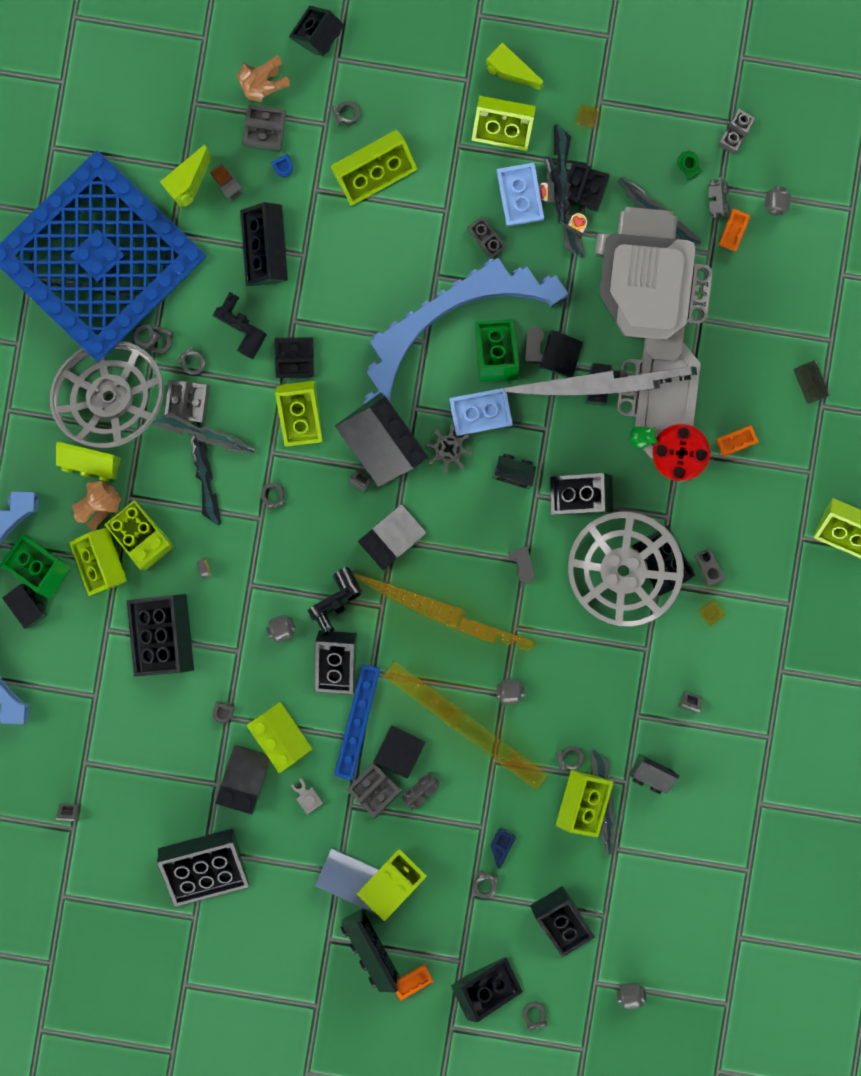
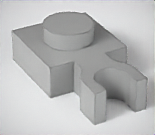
[291,778,323,814]

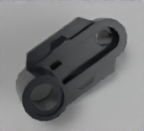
[212,292,267,360]
[308,567,363,635]

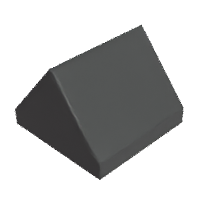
[348,469,373,494]
[678,691,702,713]
[56,804,79,821]

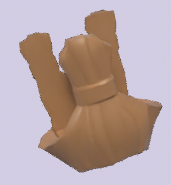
[236,55,290,103]
[71,481,121,531]

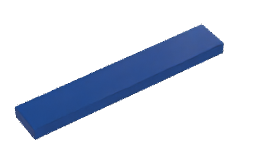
[334,664,381,780]

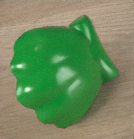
[677,150,702,179]
[628,426,658,449]

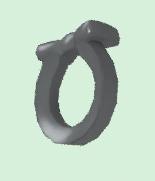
[332,101,360,126]
[133,324,161,351]
[149,326,174,354]
[177,347,205,375]
[261,483,286,510]
[556,746,584,771]
[473,870,498,899]
[523,1002,547,1031]

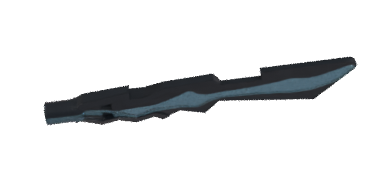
[554,124,571,224]
[191,423,221,525]

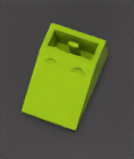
[104,500,175,571]
[356,849,427,922]

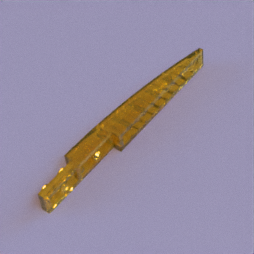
[355,574,536,651]
[382,660,548,790]

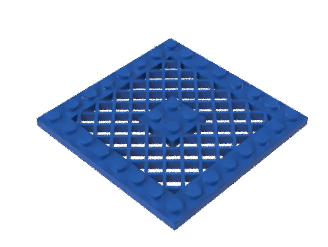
[0,150,207,364]

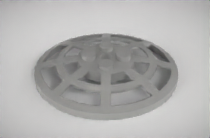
[50,341,164,448]
[568,511,684,626]

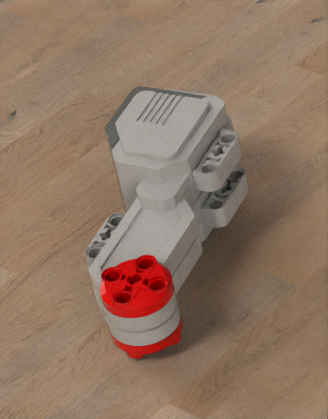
[595,207,712,481]

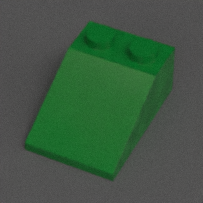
[475,319,519,382]
[0,534,72,599]

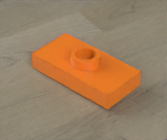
[718,208,751,252]
[715,425,759,457]
[395,964,434,1001]

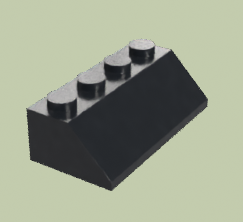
[240,202,288,286]

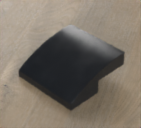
[562,161,610,212]
[540,330,583,378]
[275,337,314,378]
[373,725,426,779]

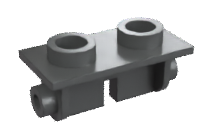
[708,177,730,219]
[401,772,441,810]

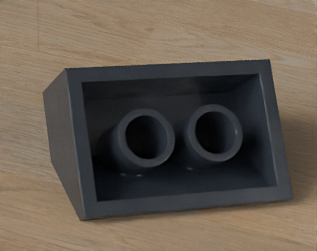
[632,525,695,596]

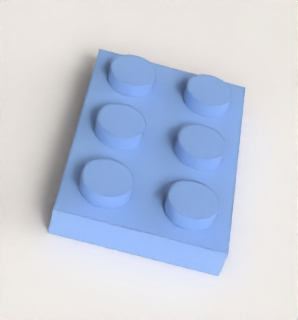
[496,163,544,227]
[449,388,513,436]

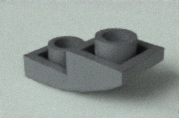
[718,109,755,154]
[467,216,506,259]

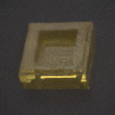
[575,104,599,129]
[698,599,725,626]

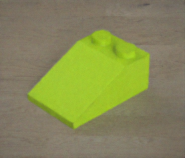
[160,144,212,208]
[275,381,323,447]

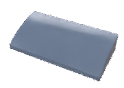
[315,848,379,913]

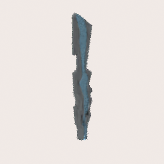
[544,158,585,258]
[617,176,702,245]
[153,412,256,455]
[591,750,615,855]

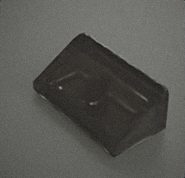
[794,360,829,404]

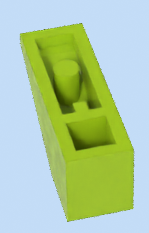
[486,43,544,90]

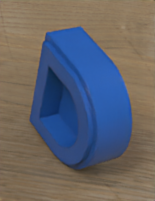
[271,154,293,177]

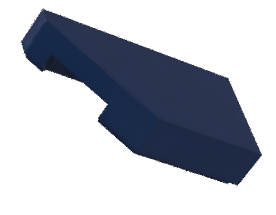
[490,828,516,869]

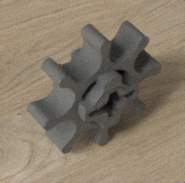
[425,425,473,473]

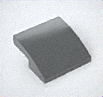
[242,105,286,151]
[164,380,210,423]
[346,763,402,818]

